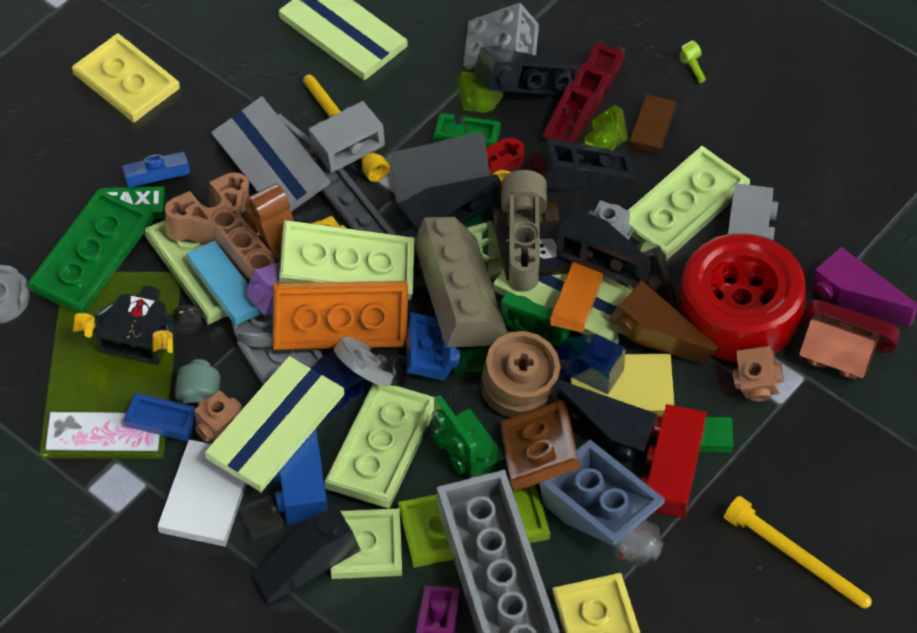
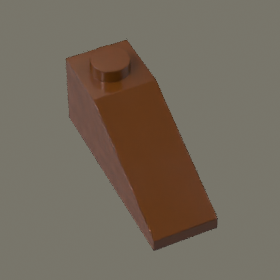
[608,281,718,365]

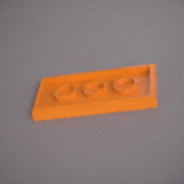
[272,280,408,350]

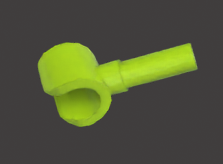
[680,41,706,83]

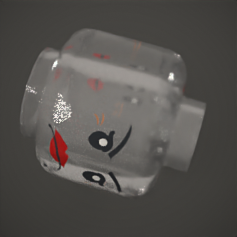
[608,520,664,567]

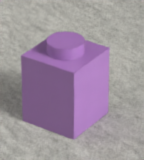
[246,262,280,316]

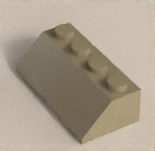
[414,217,507,347]

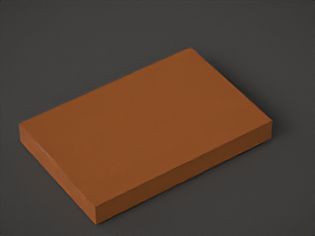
[500,400,581,491]

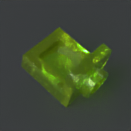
[456,72,503,113]
[584,105,628,149]

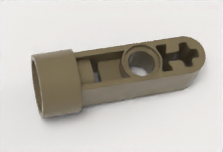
[501,170,547,291]

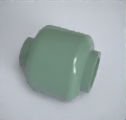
[175,359,221,407]

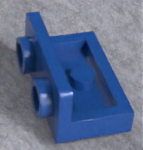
[406,312,460,381]

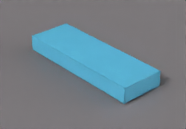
[186,241,262,326]

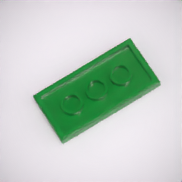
[27,189,154,314]

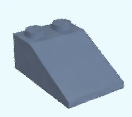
[540,440,665,546]

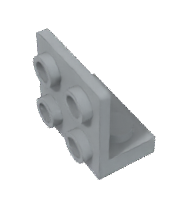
[463,3,539,70]

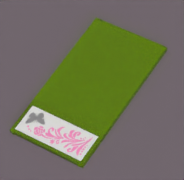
[39,272,181,459]

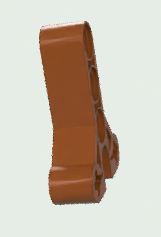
[243,183,295,263]

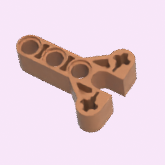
[165,173,275,285]

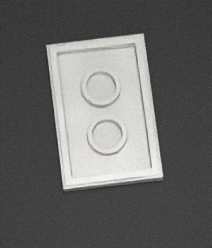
[157,440,247,547]

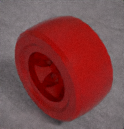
[679,233,806,362]

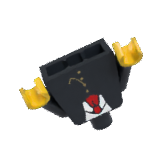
[72,285,179,365]

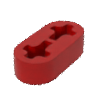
[487,138,524,175]

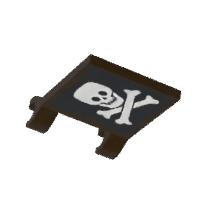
[492,200,571,281]

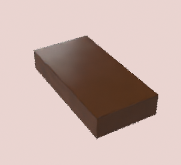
[629,94,676,155]

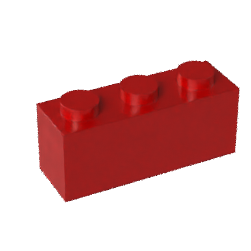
[641,404,707,519]

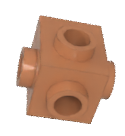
[733,346,784,401]
[194,390,243,444]

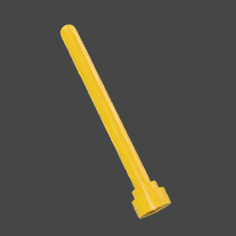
[303,75,390,182]
[724,496,872,608]

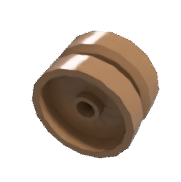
[480,331,560,418]

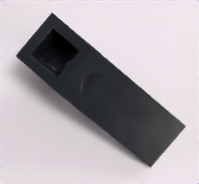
[474,47,578,95]

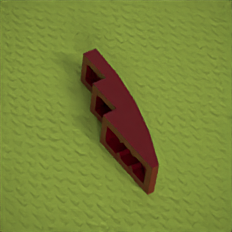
[542,42,625,143]

